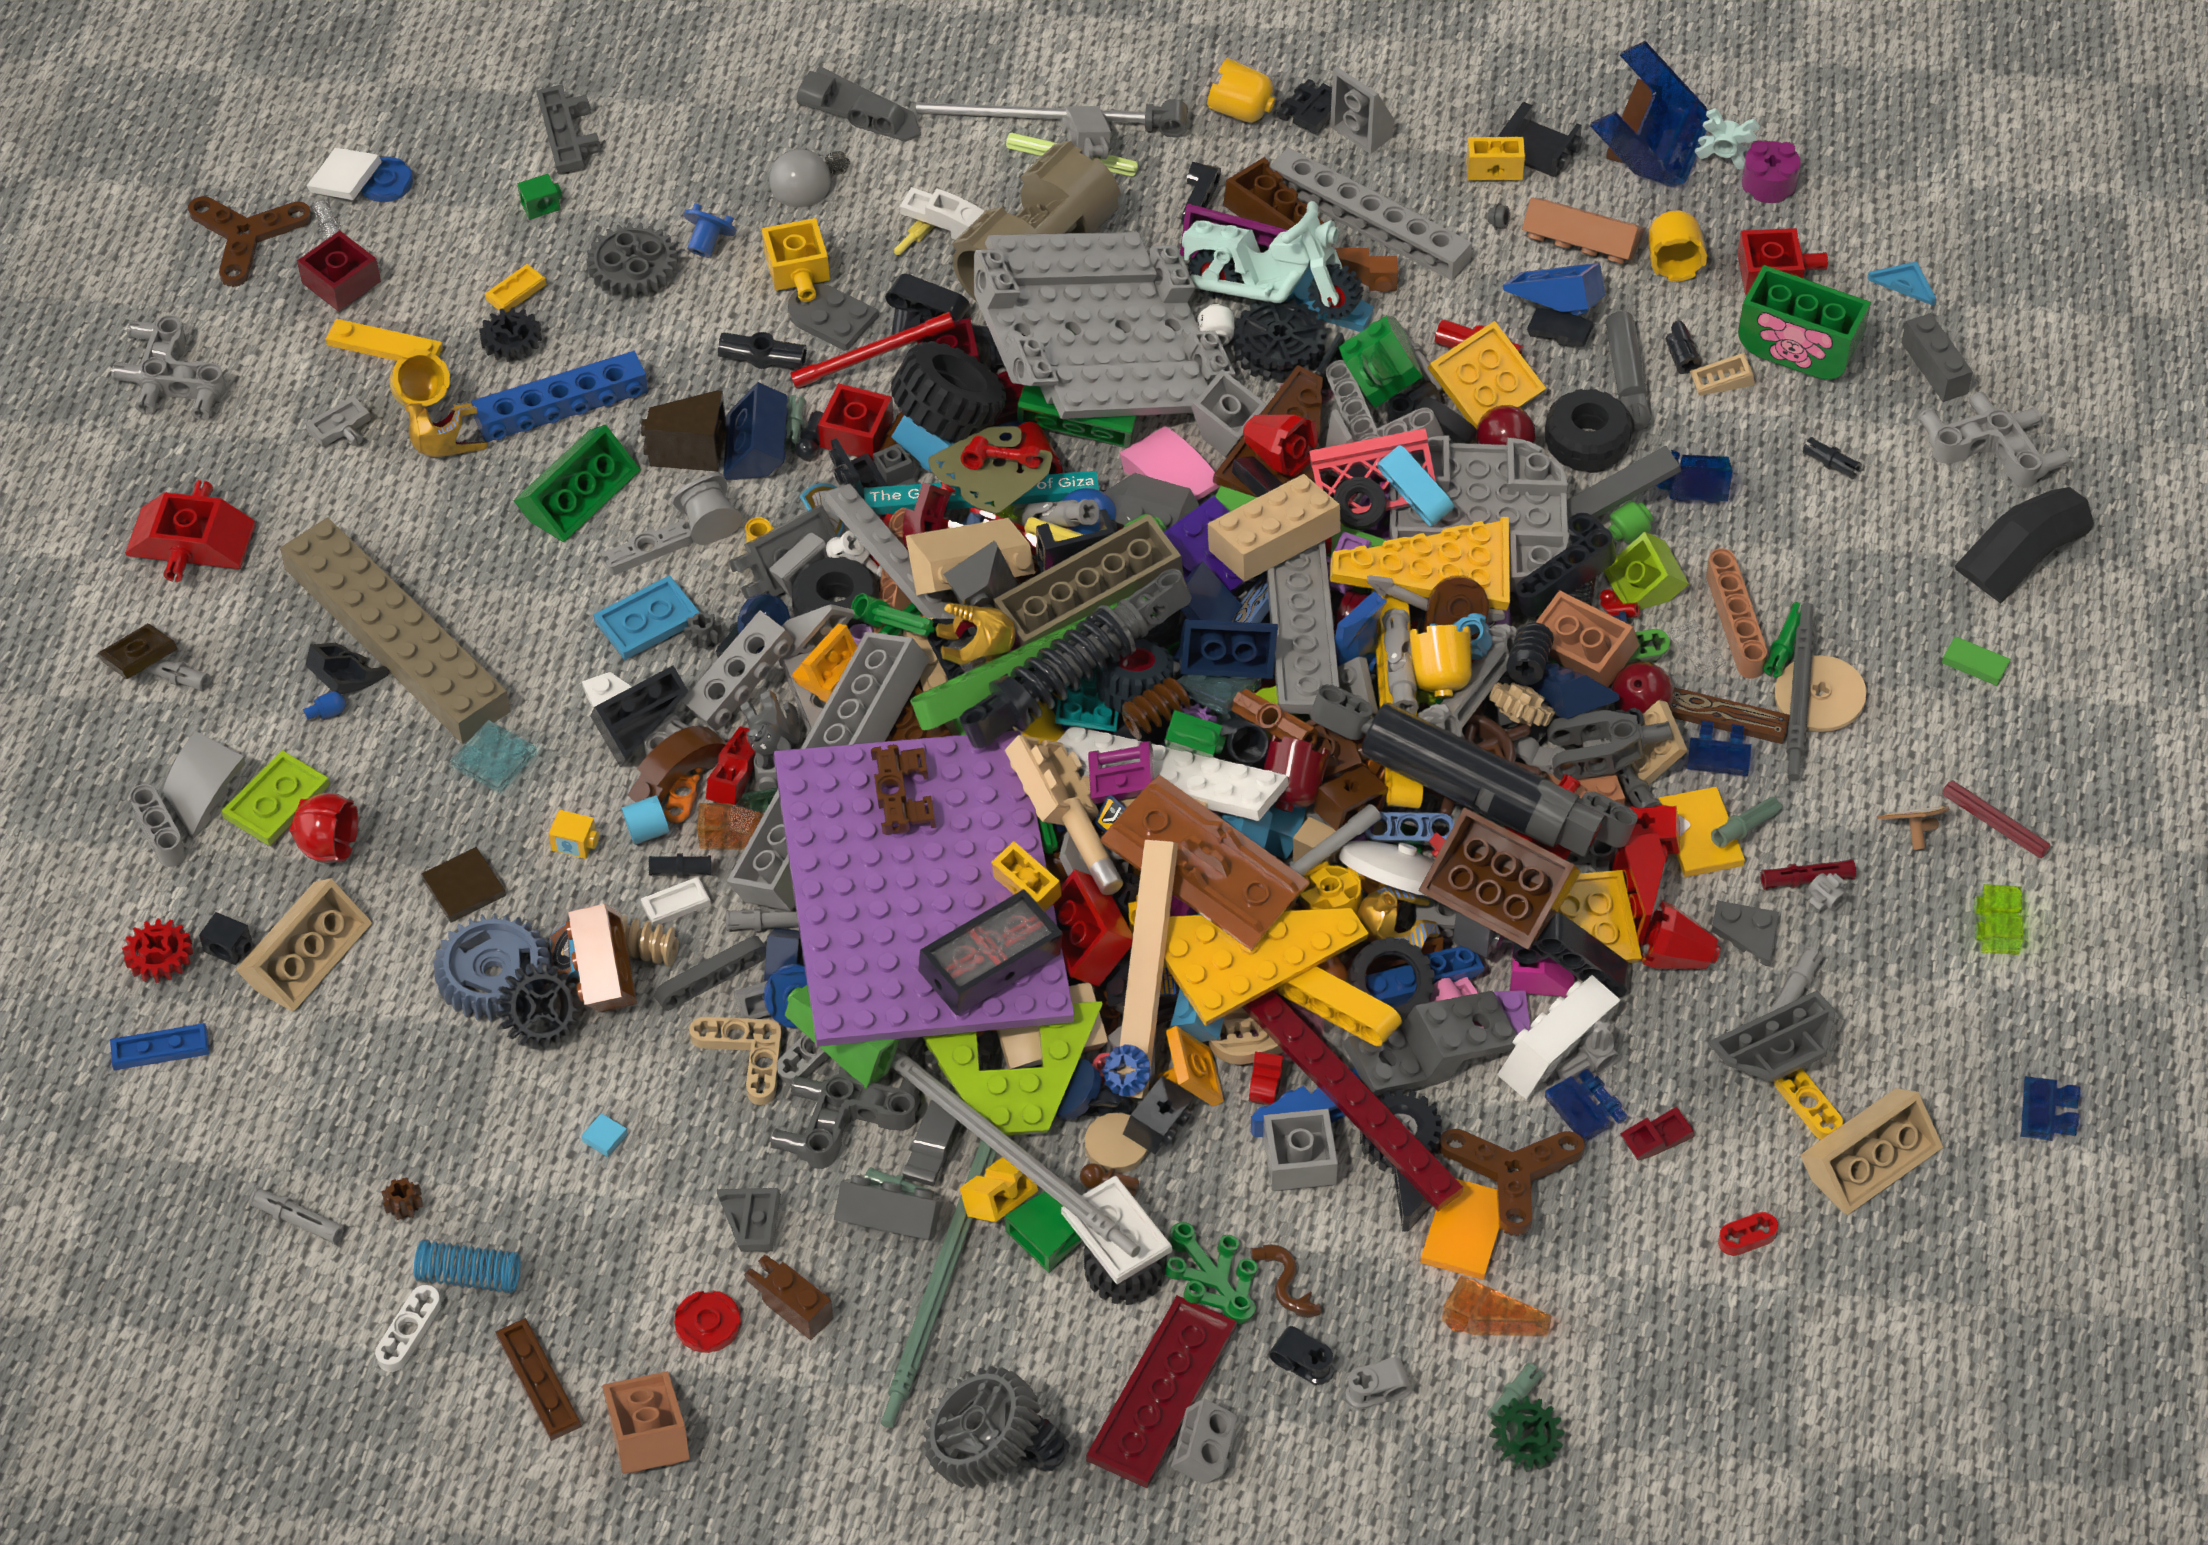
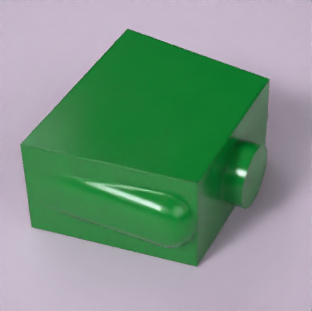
[1165,710,1226,758]
[1005,1191,1083,1273]

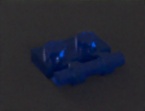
[1545,1069,1627,1143]

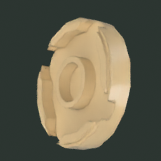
[1085,1113,1148,1173]

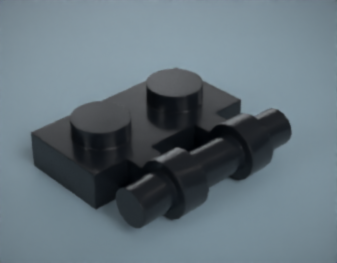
[1277,79,1332,134]

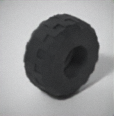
[1545,389,1632,472]
[792,556,880,629]

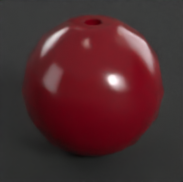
[1477,405,1536,445]
[1612,661,1674,714]

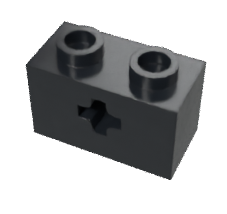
[1123,1076,1194,1154]

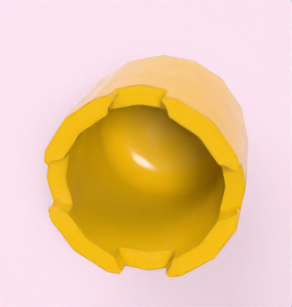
[1207,58,1276,123]
[1648,210,1707,282]
[390,350,450,409]
[1409,625,1472,698]

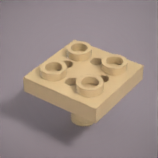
[1631,700,1688,785]

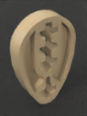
[1209,1007,1284,1065]

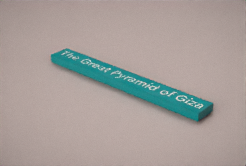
[864,471,1099,515]

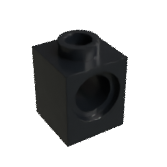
[199,912,252,965]

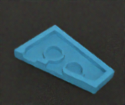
[1285,267,1374,332]

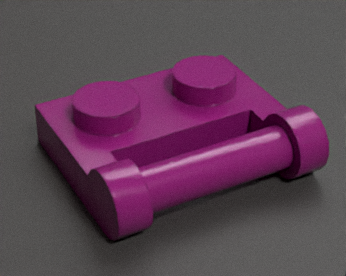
[1088,741,1154,804]

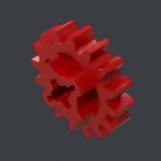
[122,918,193,983]

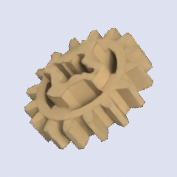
[1489,682,1555,726]

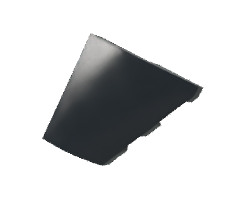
[305,642,389,694]

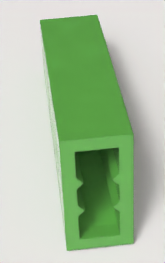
[785,985,900,1089]

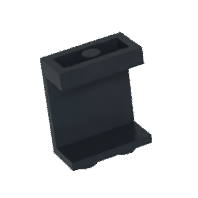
[1498,102,1583,178]
[1036,509,1118,573]

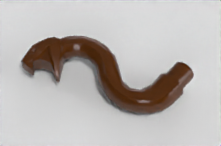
[1250,1244,1321,1318]

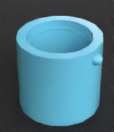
[621,795,670,845]

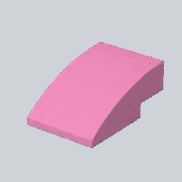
[1119,426,1220,500]

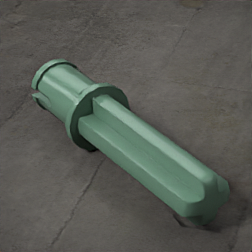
[1711,797,1782,847]

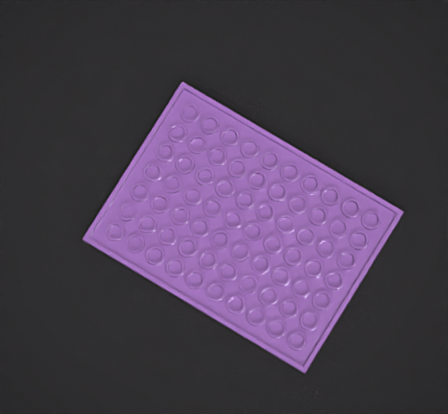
[774,730,1074,1047]

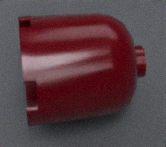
[1263,735,1331,813]

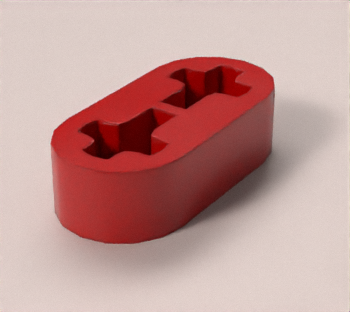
[1718,1212,1778,1256]

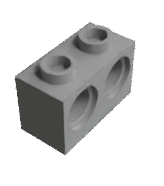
[1171,1398,1237,1484]

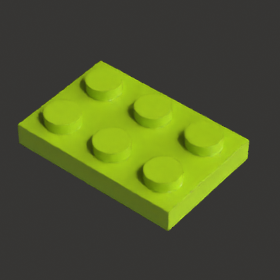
[221,750,330,846]

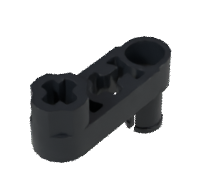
[1181,162,1221,225]

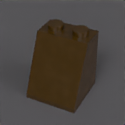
[641,390,727,472]

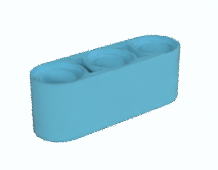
[1376,445,1455,527]

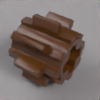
[382,1178,423,1220]

